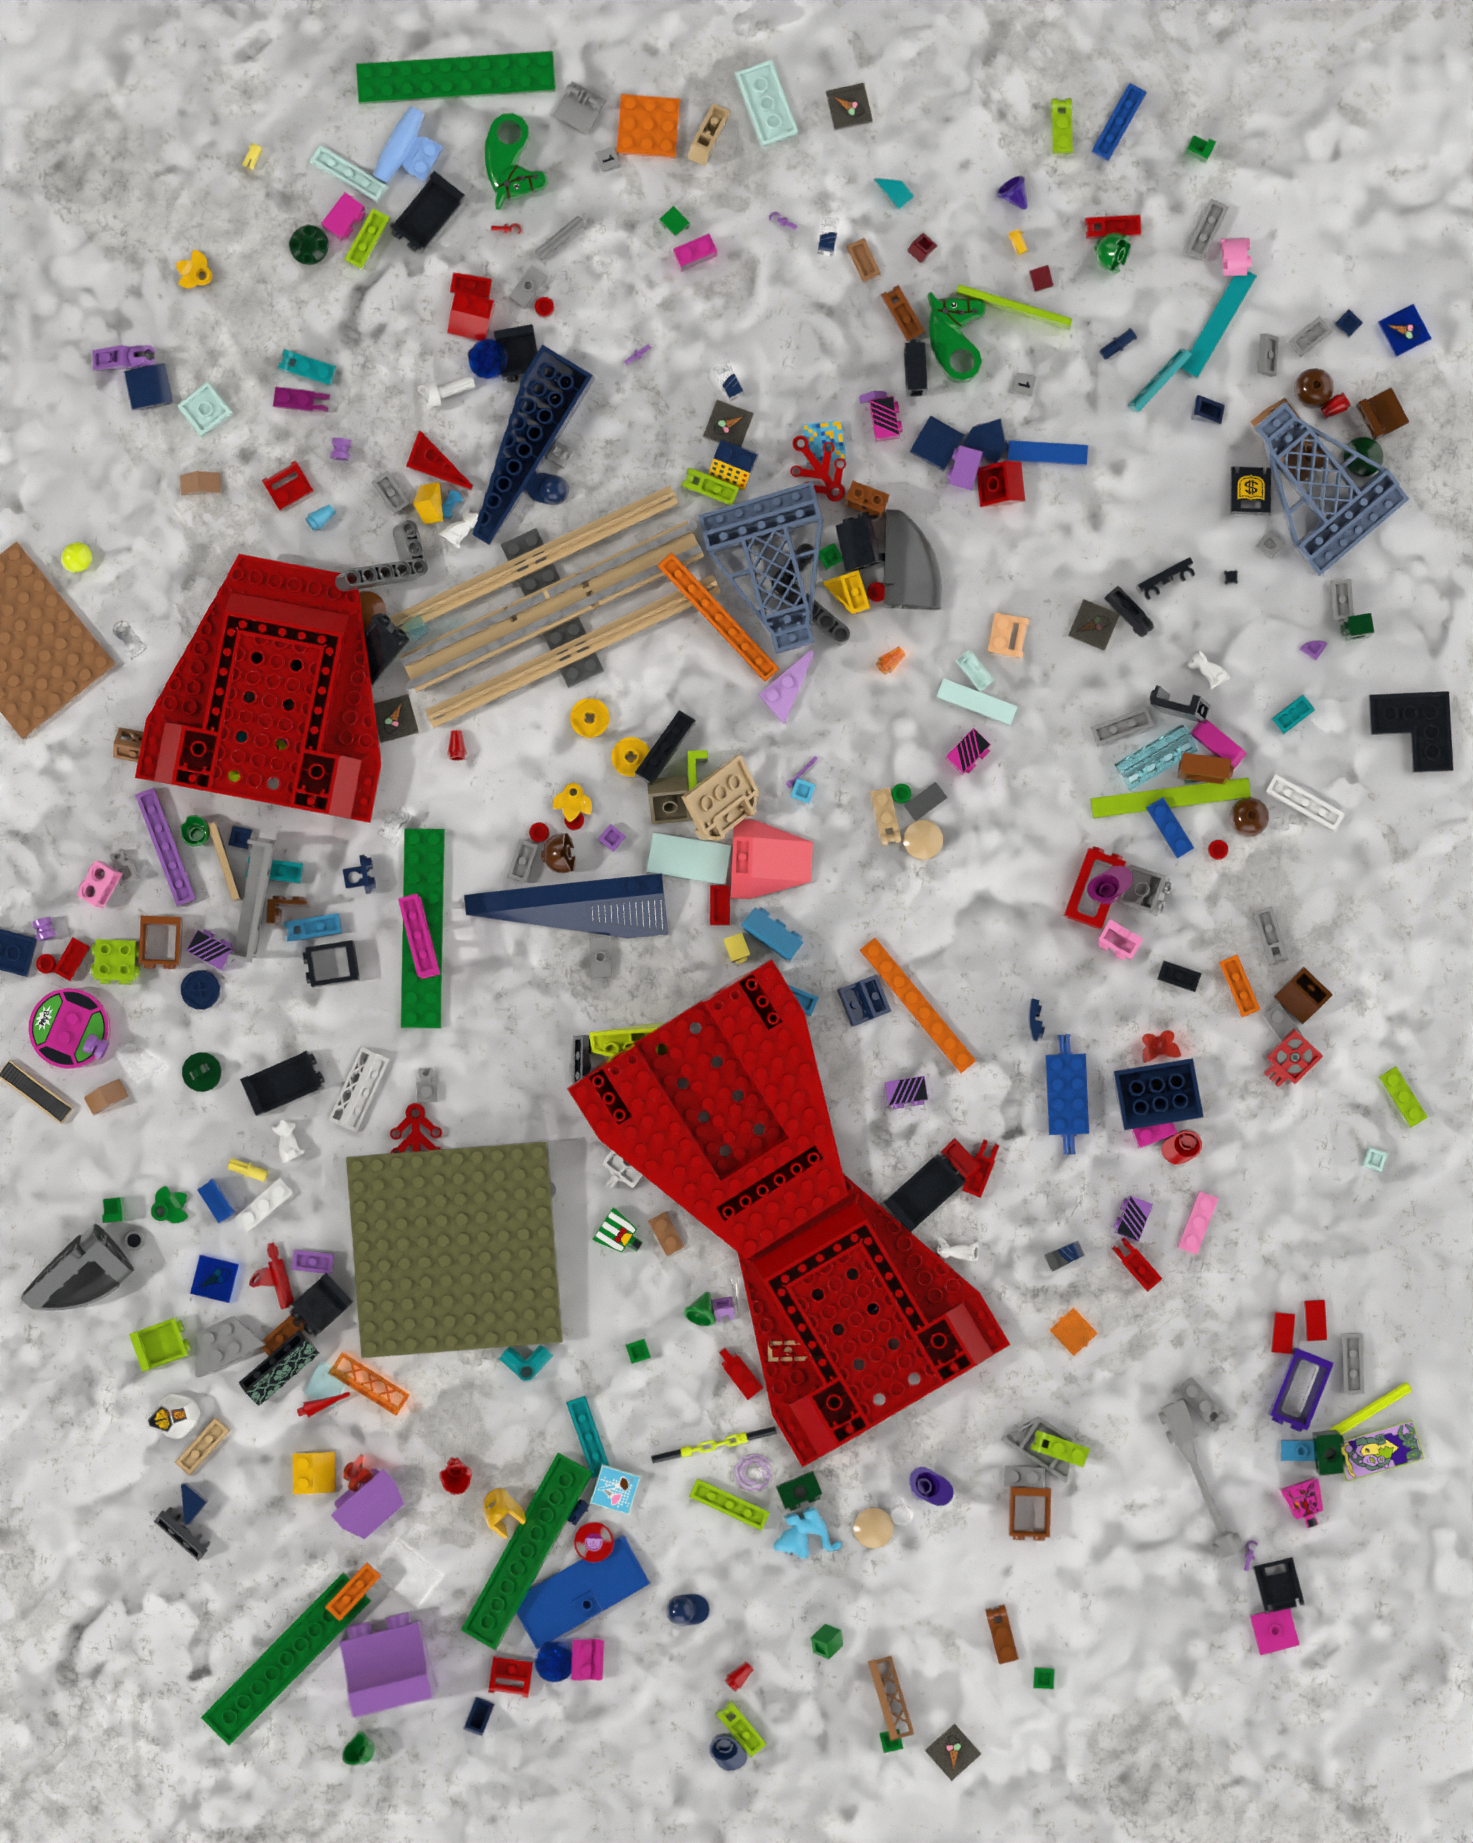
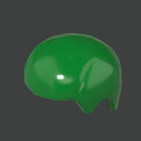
[181,815,210,847]

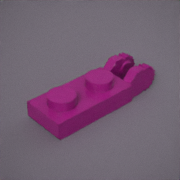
[273,387,330,412]

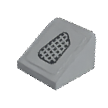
[1256,531,1285,559]

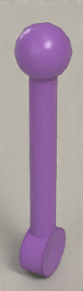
[786,756,818,788]

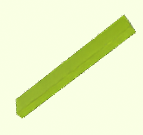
[956,285,1072,330]

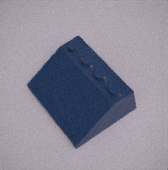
[1112,1058,1204,1131]

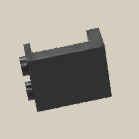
[494,324,538,383]
[835,512,885,572]
[1150,685,1211,724]
[289,1273,353,1337]

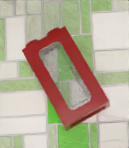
[1063,846,1126,930]

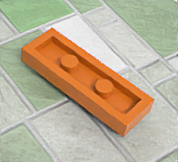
[1218,955,1261,1018]
[325,1562,382,1621]

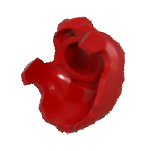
[439,1457,472,1495]

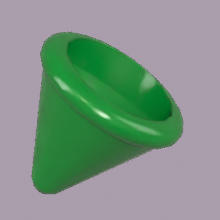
[683,1292,716,1326]

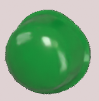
[342,1731,375,1766]

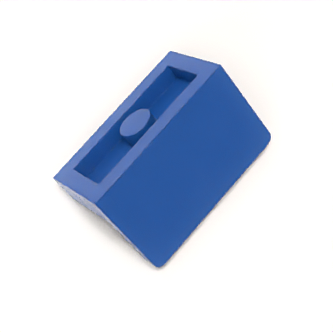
[197,1179,236,1223]

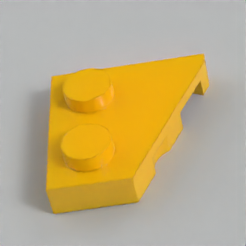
[823,570,871,614]

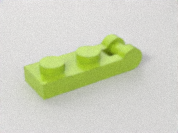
[1051,98,1073,154]
[681,468,740,506]
[1030,1430,1090,1468]
[716,1700,767,1757]

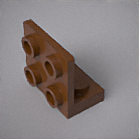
[1356,388,1409,440]
[266,896,311,926]

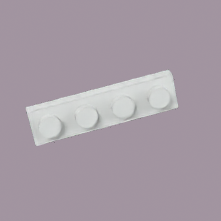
[1265,774,1345,831]

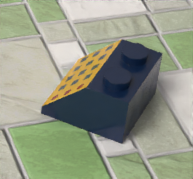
[708,439,759,491]

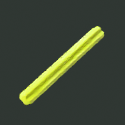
[1327,1382,1412,1435]

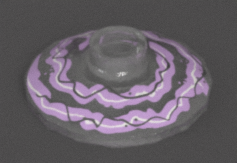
[733,1453,773,1493]

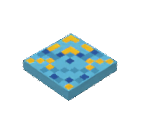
[802,420,846,465]

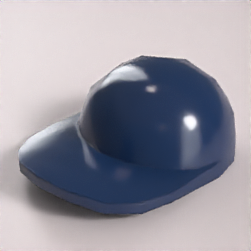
[526,473,569,505]
[666,1594,710,1626]
[710,1733,747,1771]

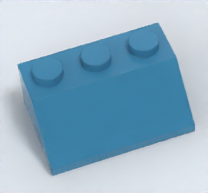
[741,907,804,963]

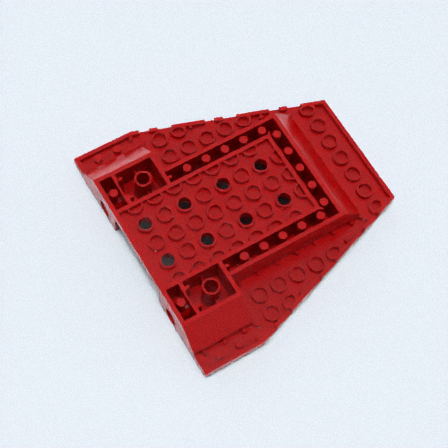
[135,554,382,823]
[567,959,848,1259]
[738,1174,1011,1467]

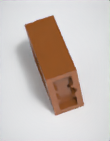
[844,480,890,520]
[1177,753,1234,785]
[139,916,183,969]
[1008,1487,1051,1541]

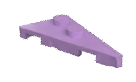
[758,650,814,724]

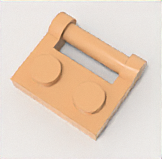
[987,612,1030,658]

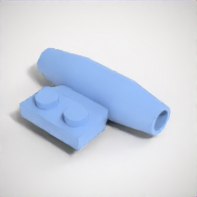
[373,106,443,184]

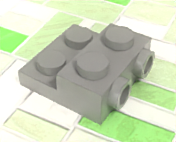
[1117,864,1172,916]

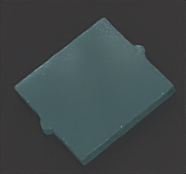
[304,1362,350,1408]

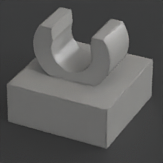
[546,441,574,469]

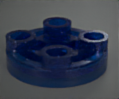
[468,339,508,379]
[534,1641,572,1682]

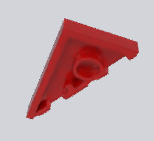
[406,431,473,491]

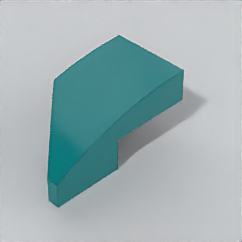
[874,178,914,209]

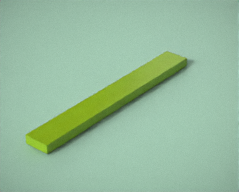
[1090,777,1251,819]

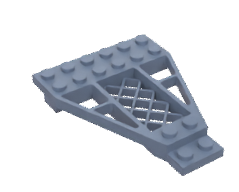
[1254,402,1409,576]
[698,481,823,654]

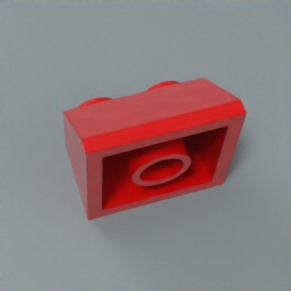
[447,291,495,343]
[977,461,1025,507]

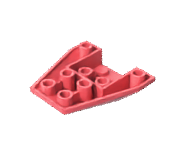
[730,819,813,899]

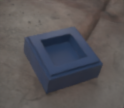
[1335,309,1363,338]
[228,826,253,850]

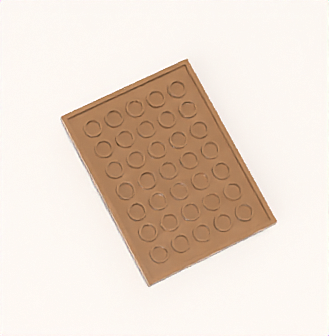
[0,541,116,739]

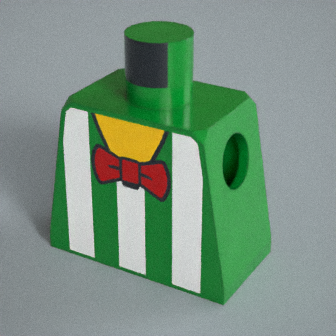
[592,1207,643,1253]

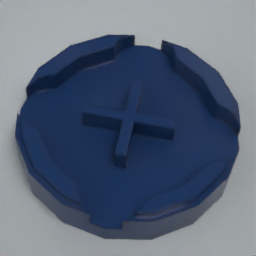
[180,970,221,1010]

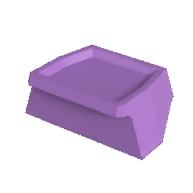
[331,1468,404,1539]

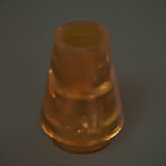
[876,647,906,675]

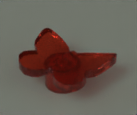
[1142,1030,1181,1063]
[343,1454,374,1492]

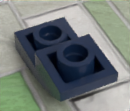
[1028,999,1045,1042]

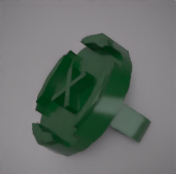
[182,1052,222,1092]

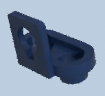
[343,854,377,894]

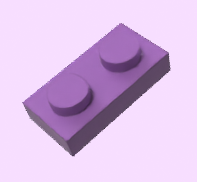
[291,1250,334,1274]

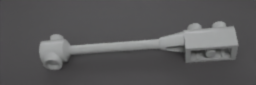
[1158,1399,1243,1558]

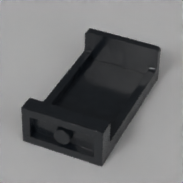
[390,171,466,254]
[365,613,410,688]
[240,1050,325,1116]
[883,1154,964,1232]

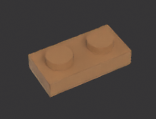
[648,1212,684,1256]

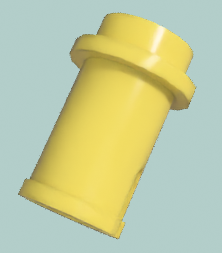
[242,143,263,170]

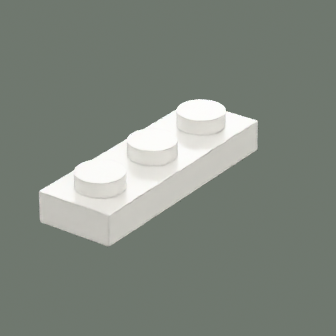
[235,1178,293,1233]

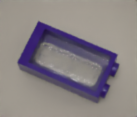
[1268,1347,1334,1432]

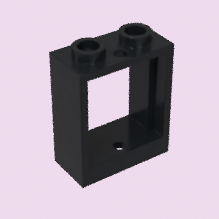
[904,339,928,397]
[303,940,360,988]

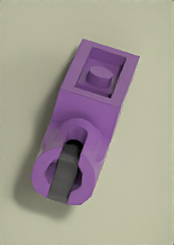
[92,345,155,371]

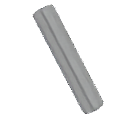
[535,216,585,260]

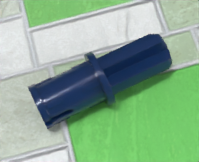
[1099,328,1137,360]

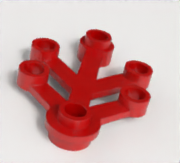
[790,435,846,502]
[390,1103,442,1153]

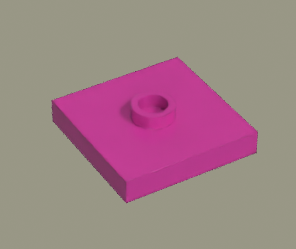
[1250,1609,1299,1655]

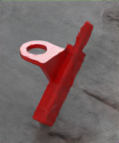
[249,1242,295,1309]

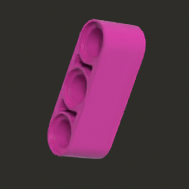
[1190,719,1247,769]

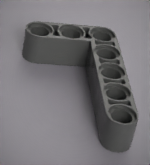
[335,520,428,591]
[771,543,850,645]

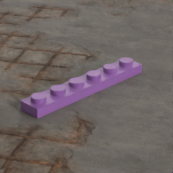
[135,788,196,907]

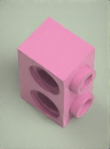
[77,860,123,908]

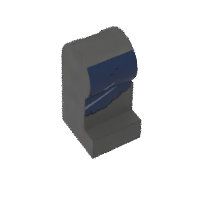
[1044,1241,1085,1271]

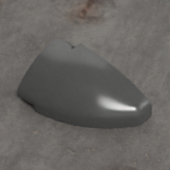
[884,509,942,610]
[21,1224,134,1311]

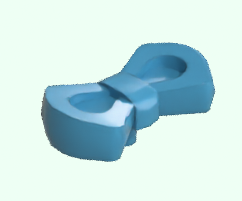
[442,490,463,518]

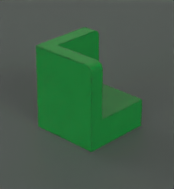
[1185,136,1216,163]
[659,206,690,236]
[102,1197,125,1223]
[811,1624,843,1659]

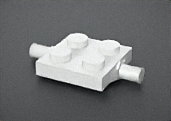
[601,1150,643,1190]

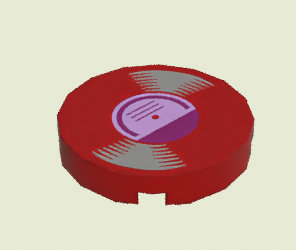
[574,1522,615,1563]

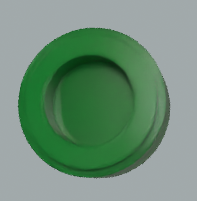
[891,784,911,804]

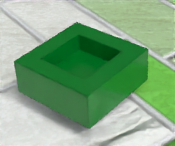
[819,543,843,570]
[626,1339,651,1364]
[1033,1667,1055,1689]
[879,1729,904,1753]

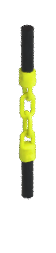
[651,1426,777,1464]

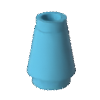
[305,504,336,532]

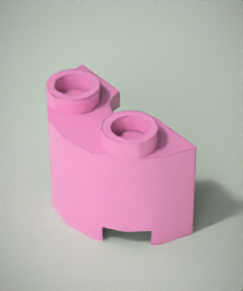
[1220,238,1252,276]
[1097,919,1143,961]

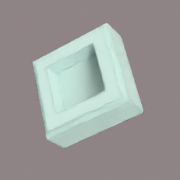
[1362,1147,1388,1172]

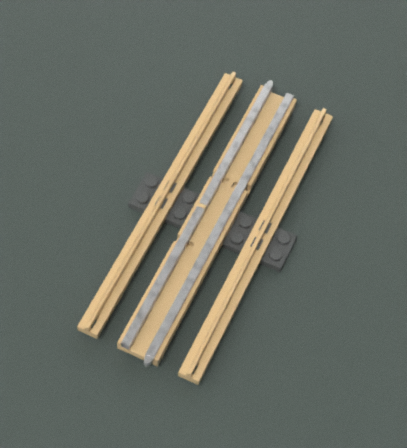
[389,486,721,729]

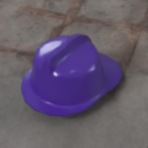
[909,1467,954,1506]

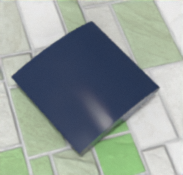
[123,363,173,411]
[910,415,965,471]
[837,974,891,1027]

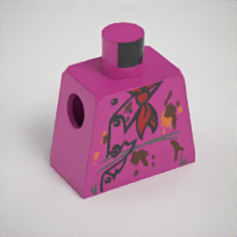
[1279,1477,1323,1528]

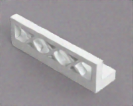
[328,1047,389,1132]

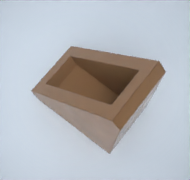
[180,471,221,495]
[84,1079,128,1115]

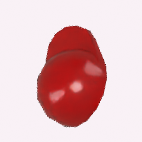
[1161,1129,1202,1165]

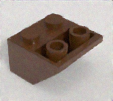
[1274,967,1333,1024]

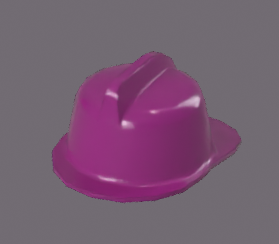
[1087,866,1133,904]

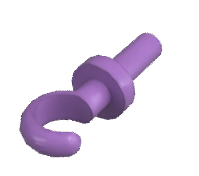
[769,212,798,230]
[624,344,651,364]
[1244,1540,1258,1571]

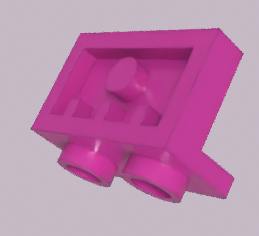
[571,1638,604,1681]

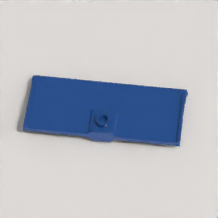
[517,1534,651,1649]

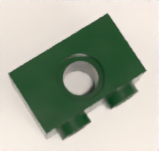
[1340,613,1374,641]
[1312,1430,1346,1476]
[776,1471,822,1511]

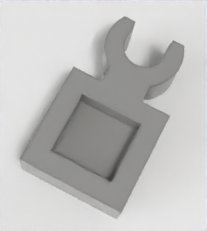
[110,849,141,887]
[416,1068,438,1103]

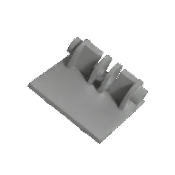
[553,81,606,134]

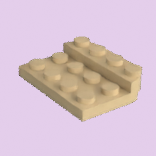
[682,755,760,840]

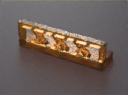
[328,1352,410,1416]

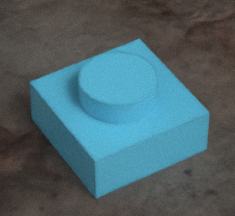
[790,778,816,804]

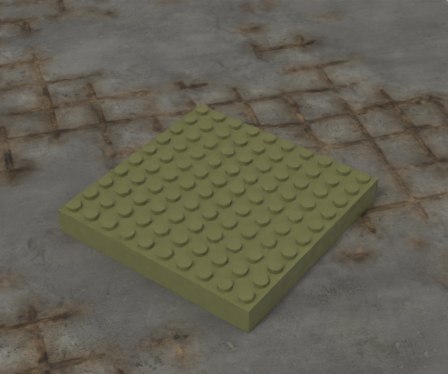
[346,1141,563,1358]

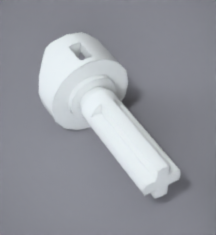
[417,376,475,411]

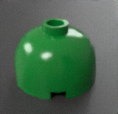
[1094,232,1131,274]

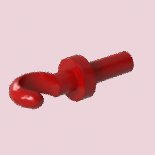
[491,223,522,234]

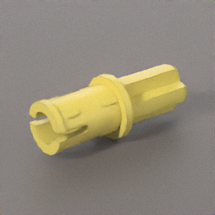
[228,1158,268,1182]

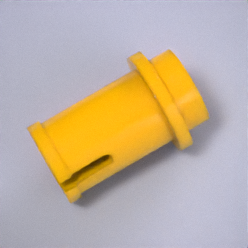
[1008,229,1029,256]

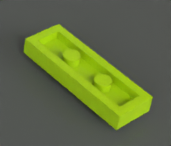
[344,208,390,270]
[1379,1066,1428,1128]

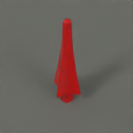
[297,1392,350,1418]

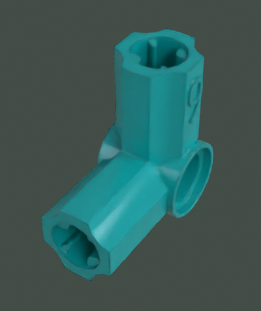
[499,1344,553,1382]

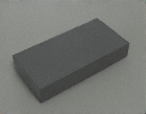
[904,782,948,821]

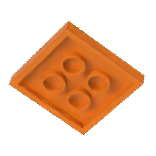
[616,94,680,158]

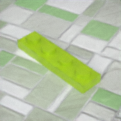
[689,1478,770,1531]

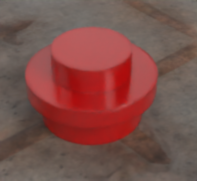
[36,954,56,974]

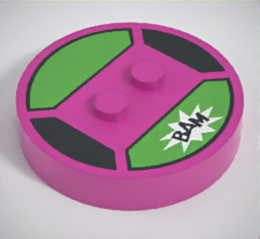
[28,988,111,1069]

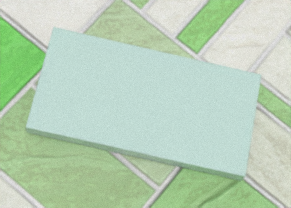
[735,60,799,147]
[646,833,732,885]

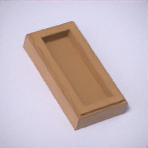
[846,238,881,283]

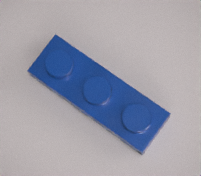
[1145,797,1194,858]

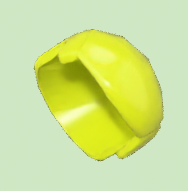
[61,542,92,573]

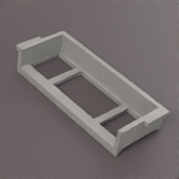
[227,833,276,963]

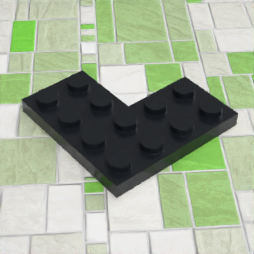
[1369,691,1453,773]

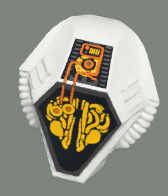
[146,1393,200,1439]

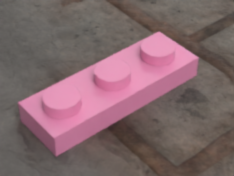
[1178,1191,1218,1254]

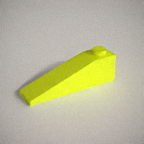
[589,1022,667,1057]

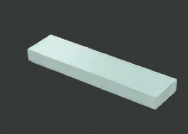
[310,145,388,203]
[936,678,1017,726]

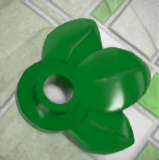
[151,1186,188,1224]

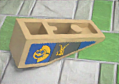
[687,104,731,166]

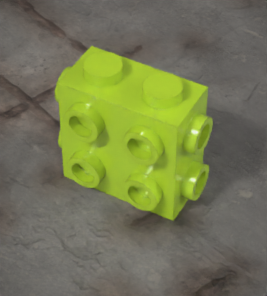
[91,939,140,985]

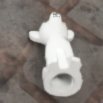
[439,508,479,549]
[1188,650,1231,689]
[271,1120,305,1164]
[936,1238,979,1262]

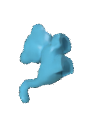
[774,1507,842,1559]

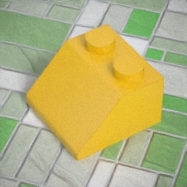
[293,1452,336,1494]

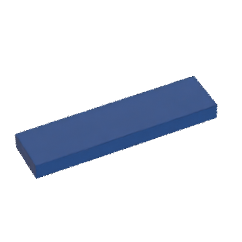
[1091,83,1147,162]
[1007,440,1088,466]

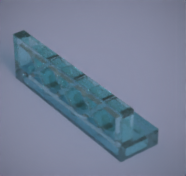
[1114,724,1198,791]

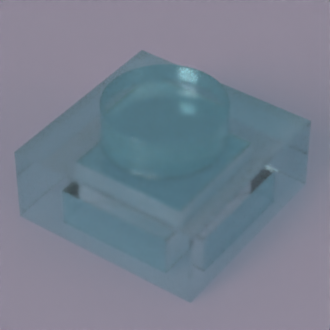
[402,615,431,643]

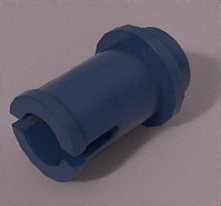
[567,1499,590,1526]

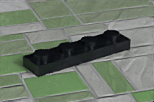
[635,710,696,785]

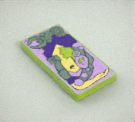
[1341,1420,1424,1482]

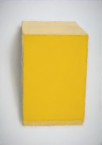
[413,482,444,525]

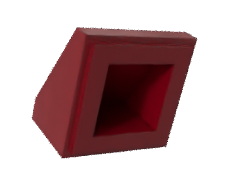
[907,233,938,263]
[1029,265,1054,292]

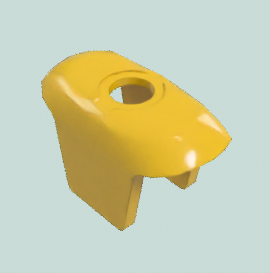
[483,1487,526,1539]

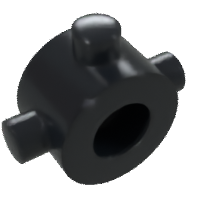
[1224,570,1239,585]

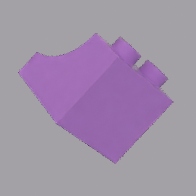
[339,1612,438,1718]

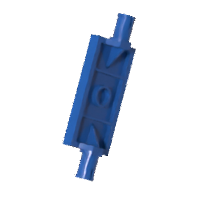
[1045,1034,1089,1155]

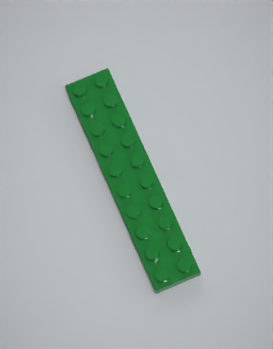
[356,51,556,104]
[401,829,445,1029]
[461,1453,593,1650]
[200,1572,372,1746]

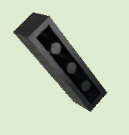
[238,1330,320,1406]

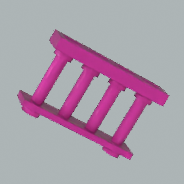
[398,894,440,979]

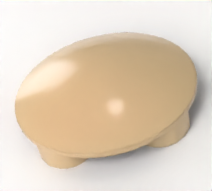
[903,820,943,860]
[853,1508,894,1548]

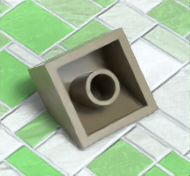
[647,775,691,825]

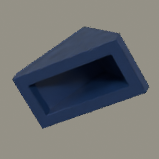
[1191,395,1225,424]
[181,1483,209,1525]
[463,1697,495,1736]

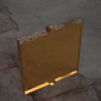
[1050,1308,1098,1356]

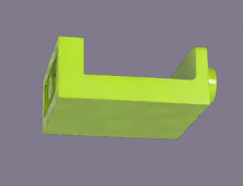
[688,750,708,790]
[129,1317,191,1372]

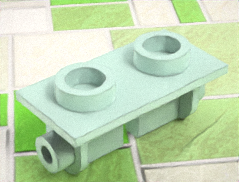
[956,650,995,692]

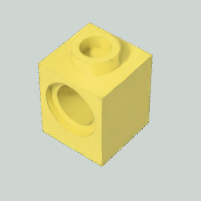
[723,932,750,965]

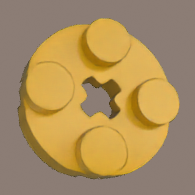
[570,698,610,739]
[611,737,650,777]

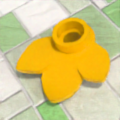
[176,250,213,289]
[552,783,592,822]

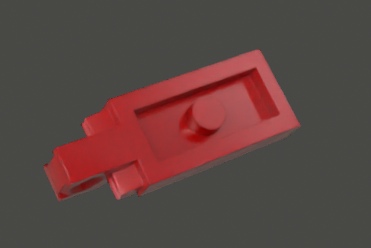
[719,1348,763,1400]

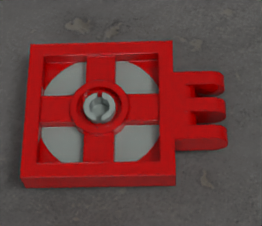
[1263,1028,1323,1087]

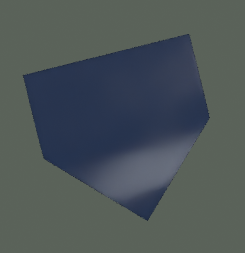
[962,418,1008,463]

